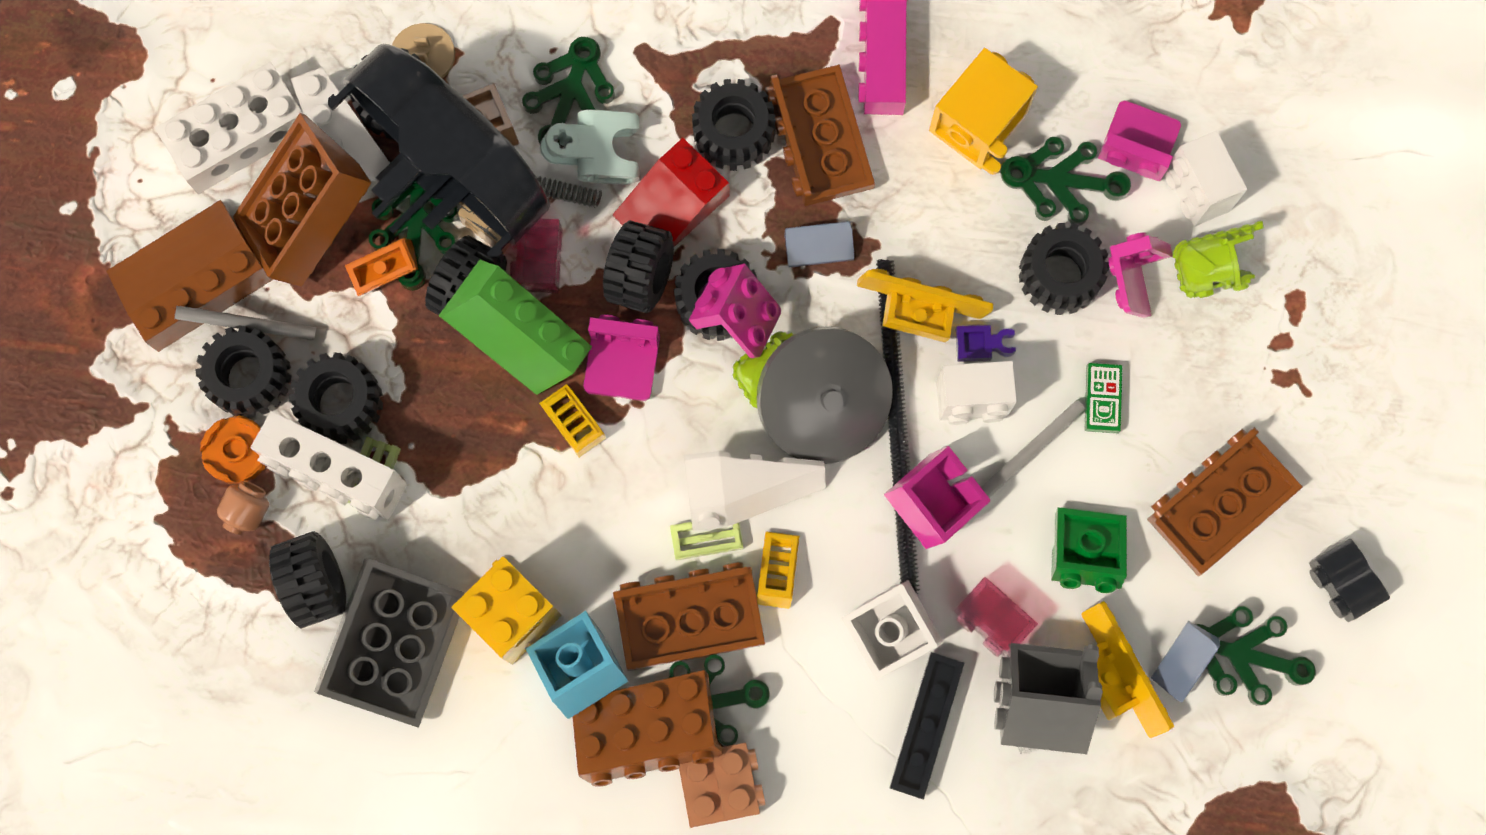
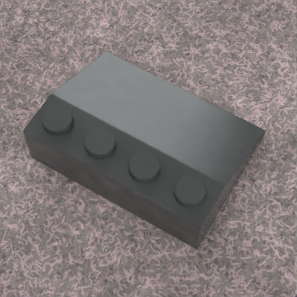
[314,558,465,728]

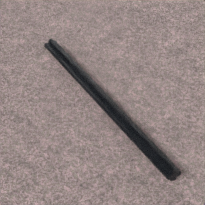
[876,259,920,594]

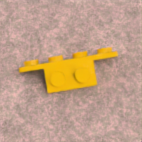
[857,269,994,342]
[1081,601,1174,738]

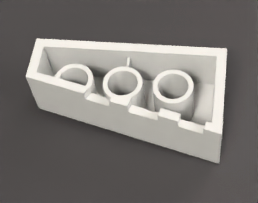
[291,67,390,202]

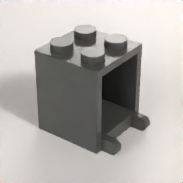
[994,643,1103,754]

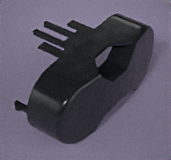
[328,44,550,258]

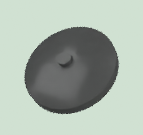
[757,326,892,464]

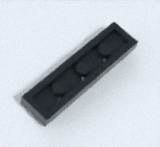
[889,652,965,800]

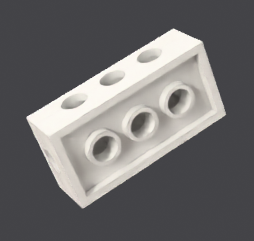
[155,61,303,194]
[250,411,407,521]

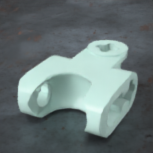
[540,110,640,185]

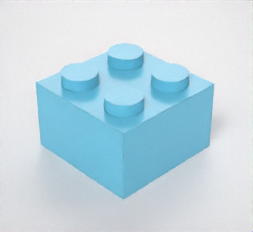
[525,611,628,719]

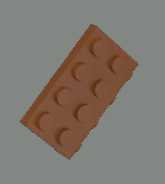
[765,64,875,207]
[1147,427,1303,577]
[613,562,765,671]
[572,670,723,787]

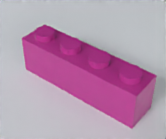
[858,0,907,115]

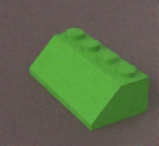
[439,260,592,395]

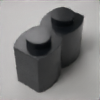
[1309,538,1390,622]

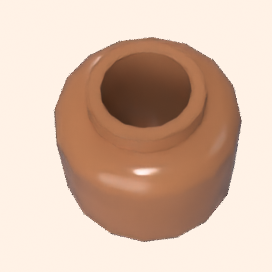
[216,481,269,535]

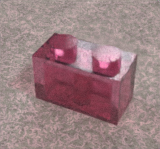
[510,218,563,293]
[954,577,1038,657]

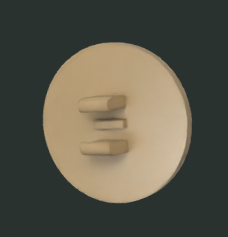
[392,23,455,78]

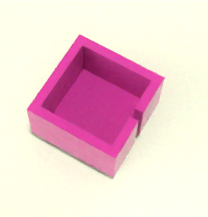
[884,446,991,549]

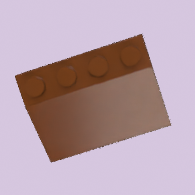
[233,113,372,287]
[106,200,273,352]

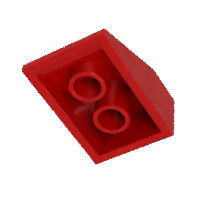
[613,138,730,247]

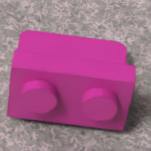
[1098,100,1181,182]
[1108,232,1173,318]
[689,264,781,358]
[584,315,660,401]

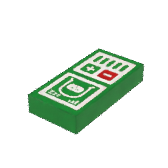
[1084,363,1122,434]

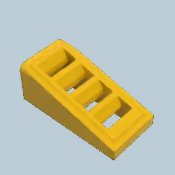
[539,384,606,458]
[757,531,800,609]

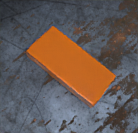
[345,238,418,296]

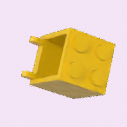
[929,47,1038,175]
[451,556,562,665]

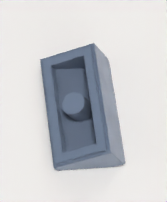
[784,221,854,268]
[1151,621,1220,703]

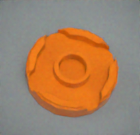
[200,416,266,484]

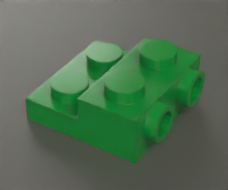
[1051,507,1127,593]

